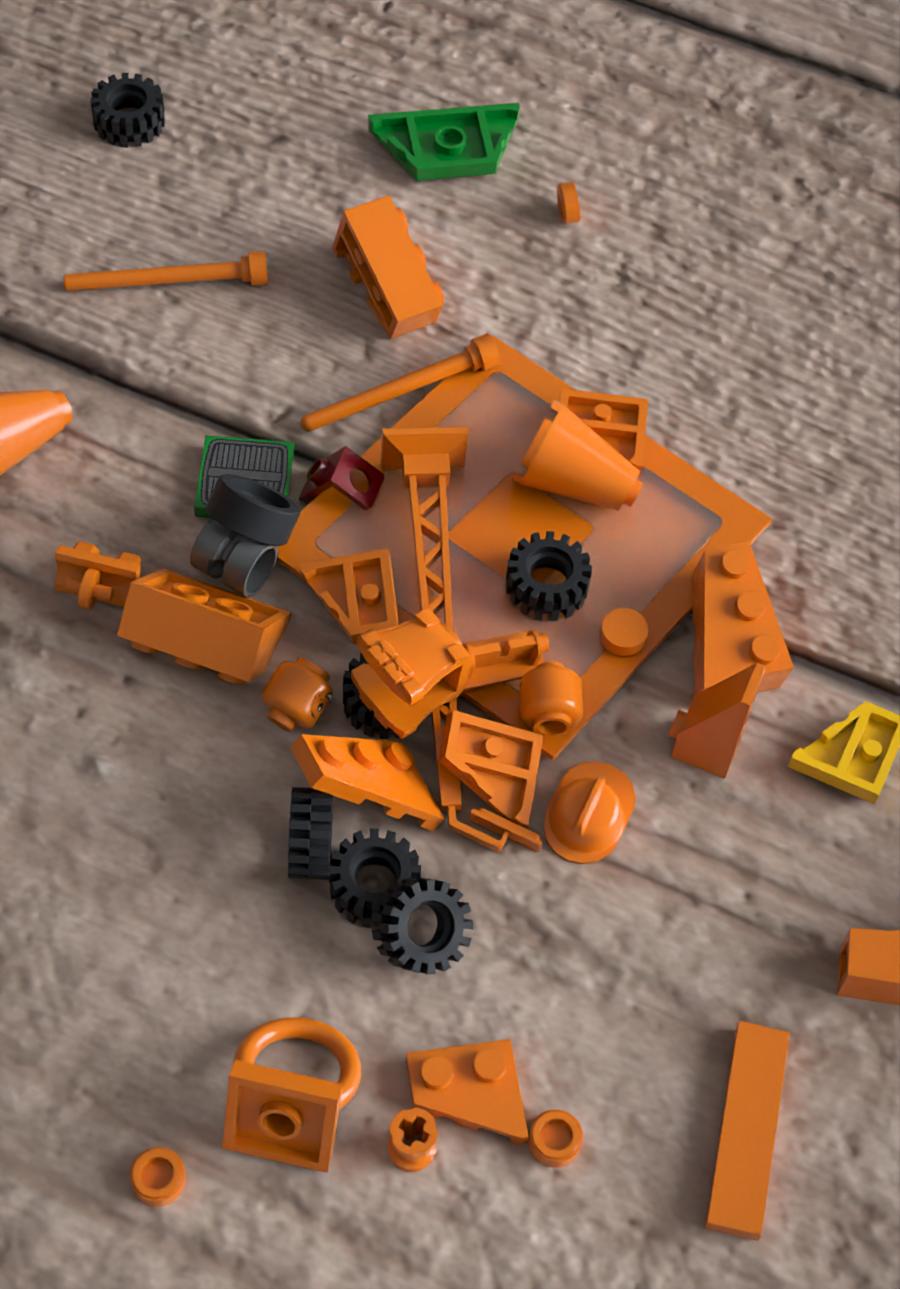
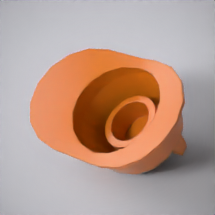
[543,761,636,864]

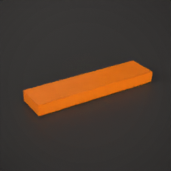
[704,1021,790,1241]

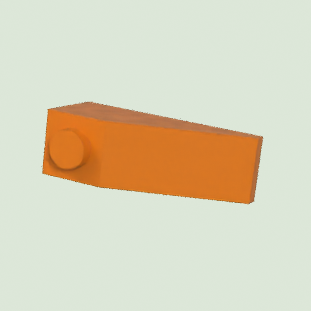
[668,663,766,778]

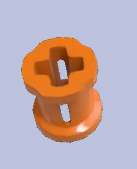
[388,1107,438,1172]

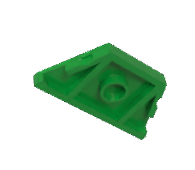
[368,103,520,181]

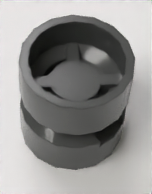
[190,518,278,598]

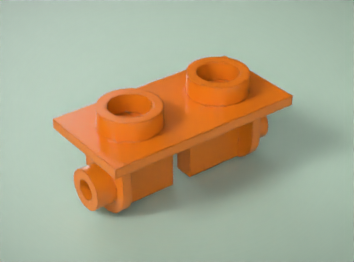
[462,630,550,691]

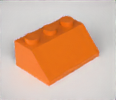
[117,568,292,684]

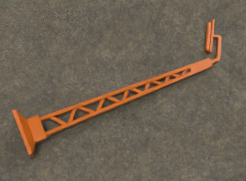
[380,426,542,852]

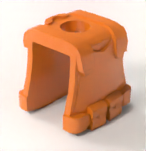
[351,609,472,739]

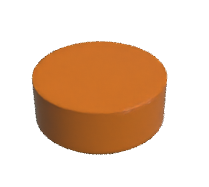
[556,181,580,225]
[600,608,649,656]
[528,1109,583,1168]
[129,1147,186,1207]

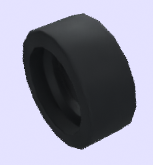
[206,474,300,546]

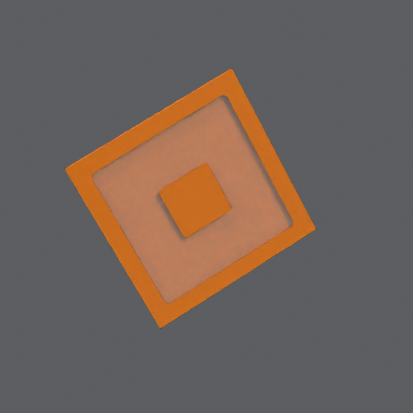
[277,335,772,761]

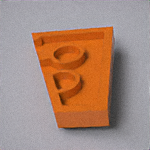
[290,734,446,831]

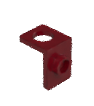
[299,446,385,510]

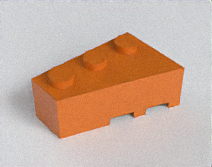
[332,195,444,339]
[692,540,794,700]

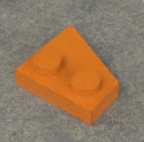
[300,548,399,645]
[406,1039,529,1145]

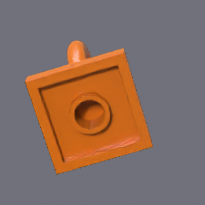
[222,1017,361,1173]

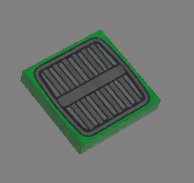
[194,435,294,518]

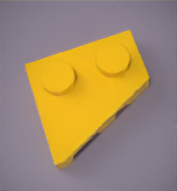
[788,701,900,804]

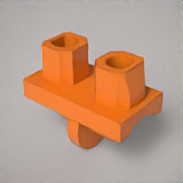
[54,541,141,610]

